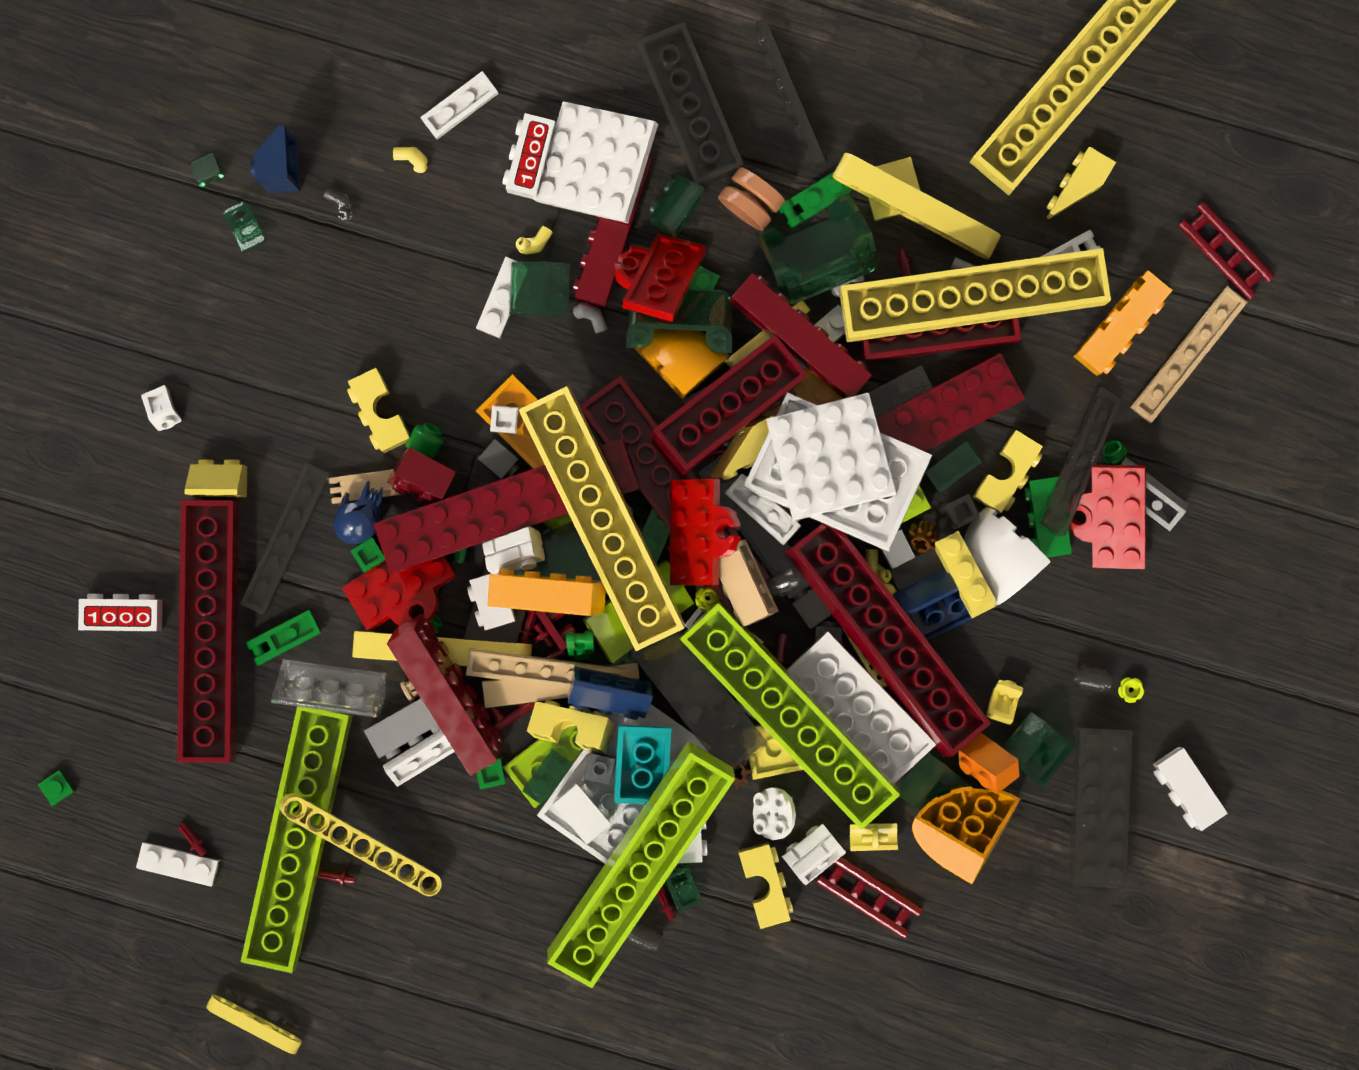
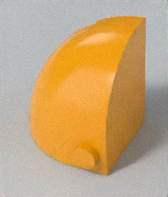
[632,324,730,400]
[912,786,1021,884]

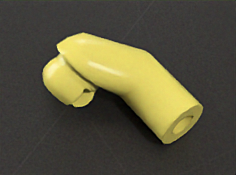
[516,226,553,255]

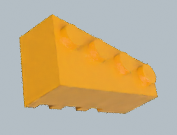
[1073,271,1173,376]
[487,569,606,616]

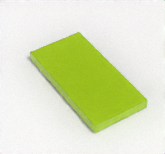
[583,560,694,663]
[503,707,593,808]

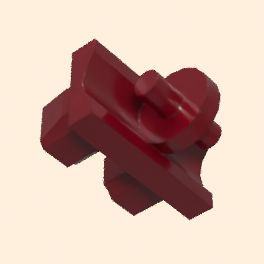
[533,611,579,651]

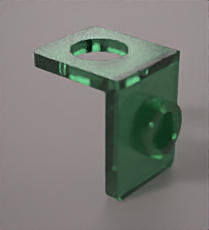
[222,201,265,253]

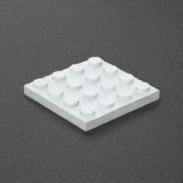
[533,101,658,223]
[766,393,896,521]

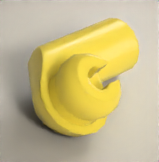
[393,147,428,173]
[865,549,892,583]

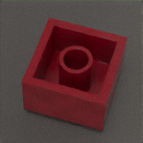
[387,447,456,506]

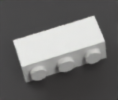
[1153,747,1228,831]

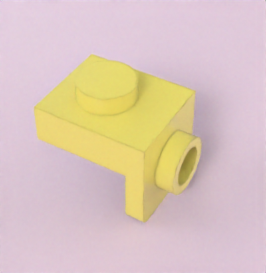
[986,680,1024,725]

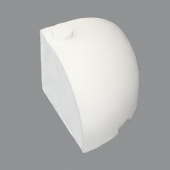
[964,507,1051,605]

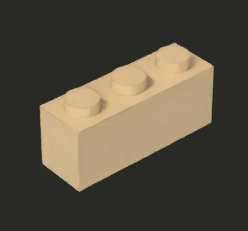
[719,540,779,627]

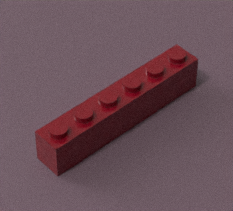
[572,157,652,309]
[729,274,872,399]

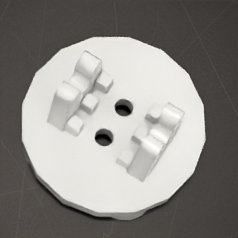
[753,787,796,840]

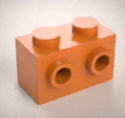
[959,733,1019,794]

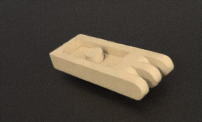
[329,469,402,504]

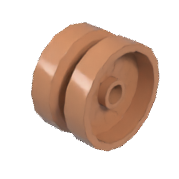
[718,167,785,231]

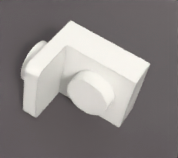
[141,385,182,431]

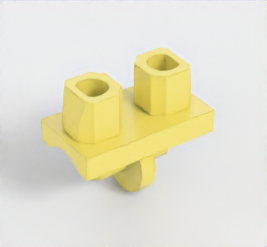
[850,823,898,851]

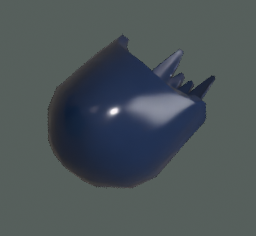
[333,481,383,544]

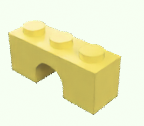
[347,368,410,453]
[972,430,1043,514]
[935,531,995,618]
[527,700,615,754]
[738,842,793,929]

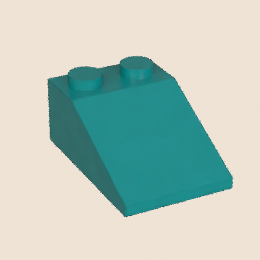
[613,725,672,804]

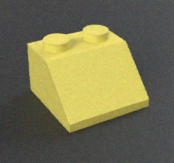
[185,460,247,497]

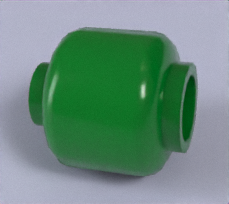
[405,423,444,460]

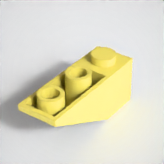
[1046,147,1116,219]
[711,415,774,480]

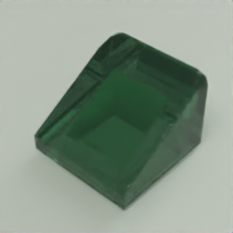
[189,153,224,187]

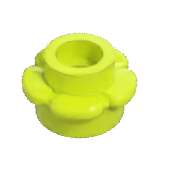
[695,586,720,611]
[1118,677,1144,703]

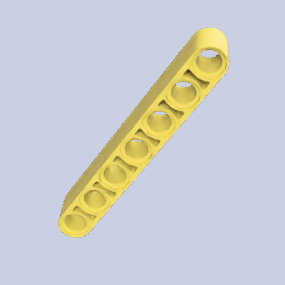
[832,153,1001,259]
[352,631,532,666]
[280,793,441,896]

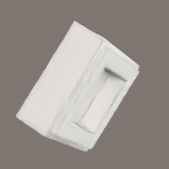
[490,405,519,434]

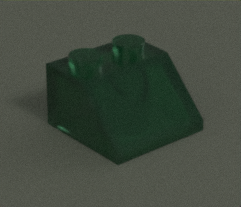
[648,175,704,238]
[509,261,570,319]
[1002,712,1074,788]
[898,752,971,812]

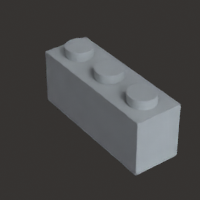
[1120,457,1188,531]
[364,699,441,759]

